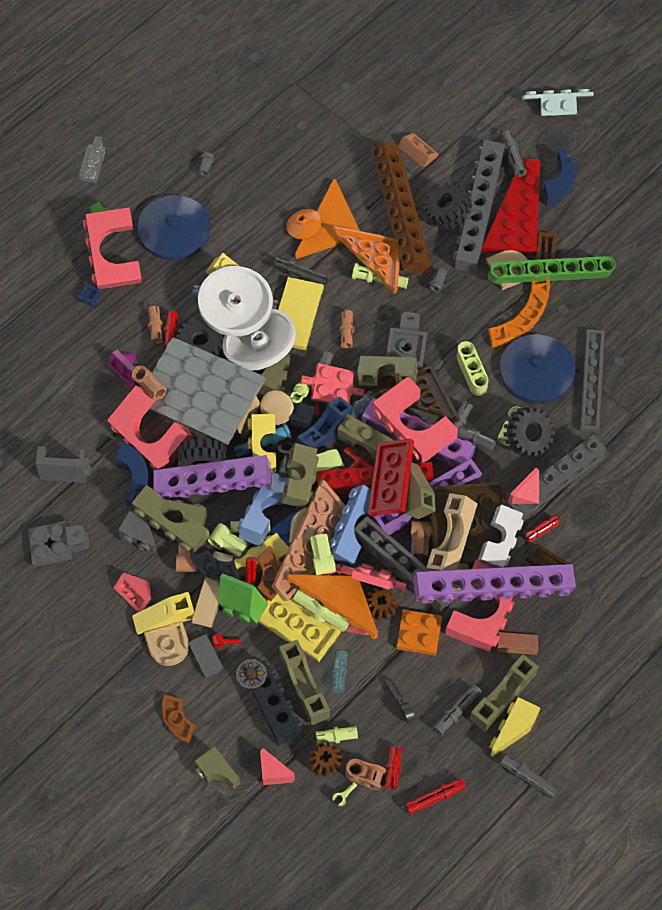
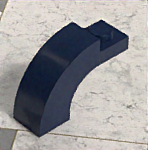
[543,148,577,206]
[296,396,354,450]
[115,442,149,508]

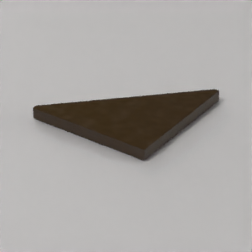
[364,365,459,422]

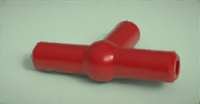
[343,447,373,469]

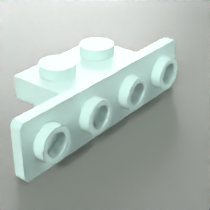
[522,89,594,116]

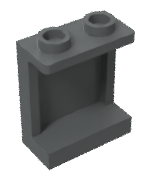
[36,446,91,483]

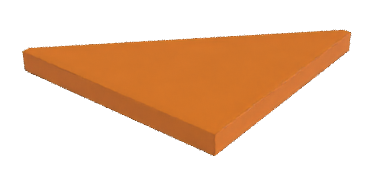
[295,179,360,259]
[332,226,400,294]
[286,574,378,639]

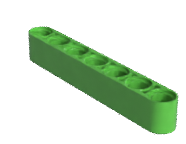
[488,256,616,284]

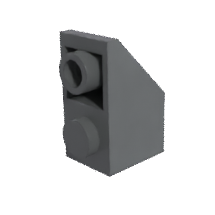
[118,511,156,554]

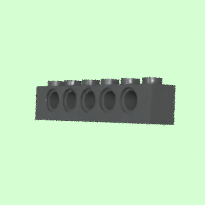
[506,435,606,519]
[354,517,452,613]

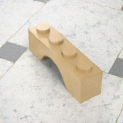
[427,493,477,571]

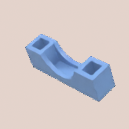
[237,472,289,546]
[329,485,371,566]

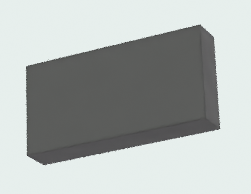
[188,634,224,679]

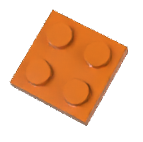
[397,610,442,656]

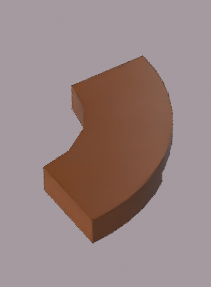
[257,546,281,601]
[162,694,196,745]

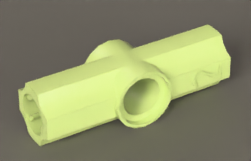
[293,588,350,632]

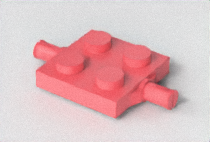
[300,363,364,404]
[340,564,407,591]

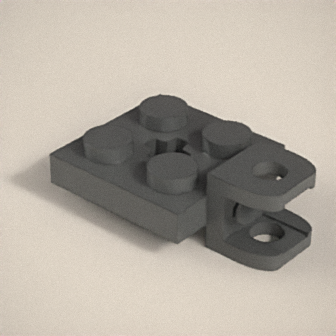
[386,312,427,369]
[28,521,89,567]

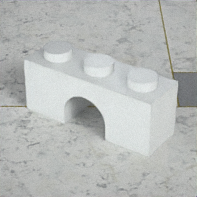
[478,505,523,568]

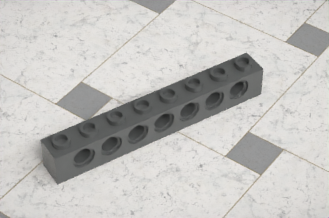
[453,140,505,273]

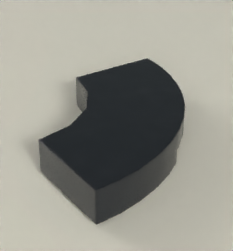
[190,550,241,582]

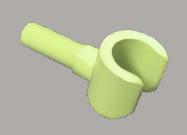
[333,782,357,806]

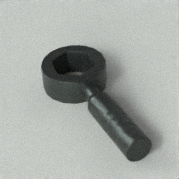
[278,441,295,478]
[385,679,415,724]

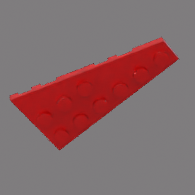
[482,159,540,255]

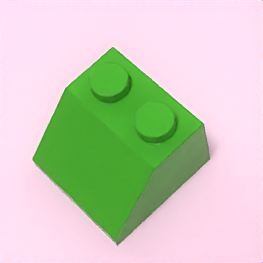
[218,573,268,624]

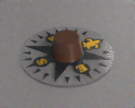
[236,659,267,689]

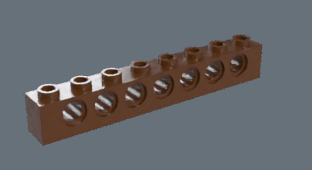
[372,141,431,275]

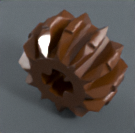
[366,587,398,621]
[308,742,343,778]

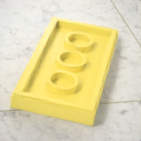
[278,277,324,350]
[258,594,342,663]

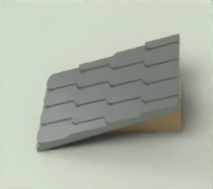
[149,338,266,445]

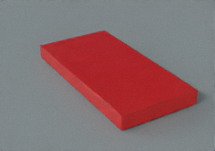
[368,438,414,517]

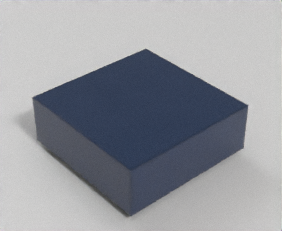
[77,283,103,307]

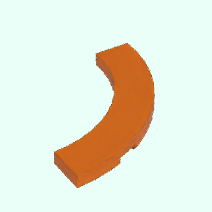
[488,272,550,348]

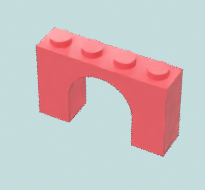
[83,208,142,289]
[372,377,458,463]
[107,386,195,470]
[445,560,518,652]

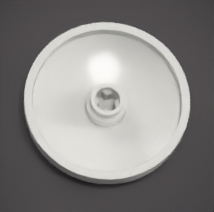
[198,266,273,336]
[223,309,296,370]

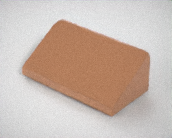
[399,133,439,167]
[497,632,538,655]

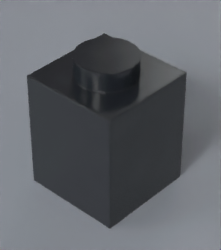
[291,403,315,432]

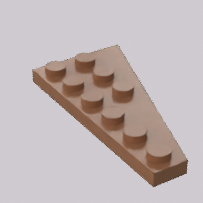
[271,480,360,601]

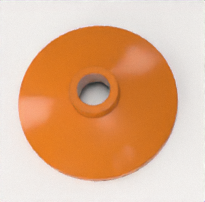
[286,209,322,239]

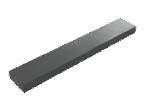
[580,329,605,433]

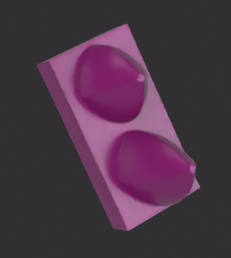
[108,350,139,389]

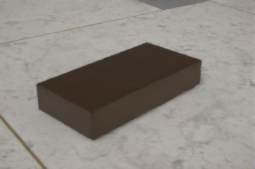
[526,543,570,566]

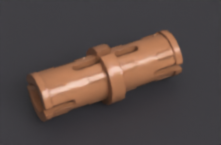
[148,306,163,344]
[340,310,354,348]

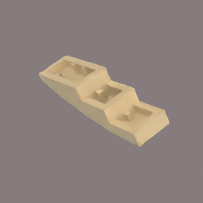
[192,552,234,627]

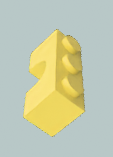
[248,414,276,472]

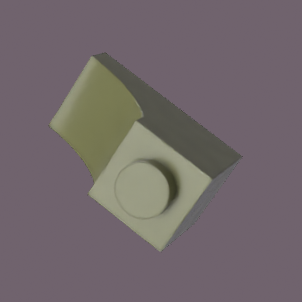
[194,747,240,789]

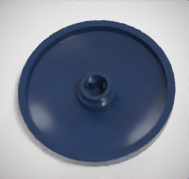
[138,195,210,261]
[500,334,575,404]

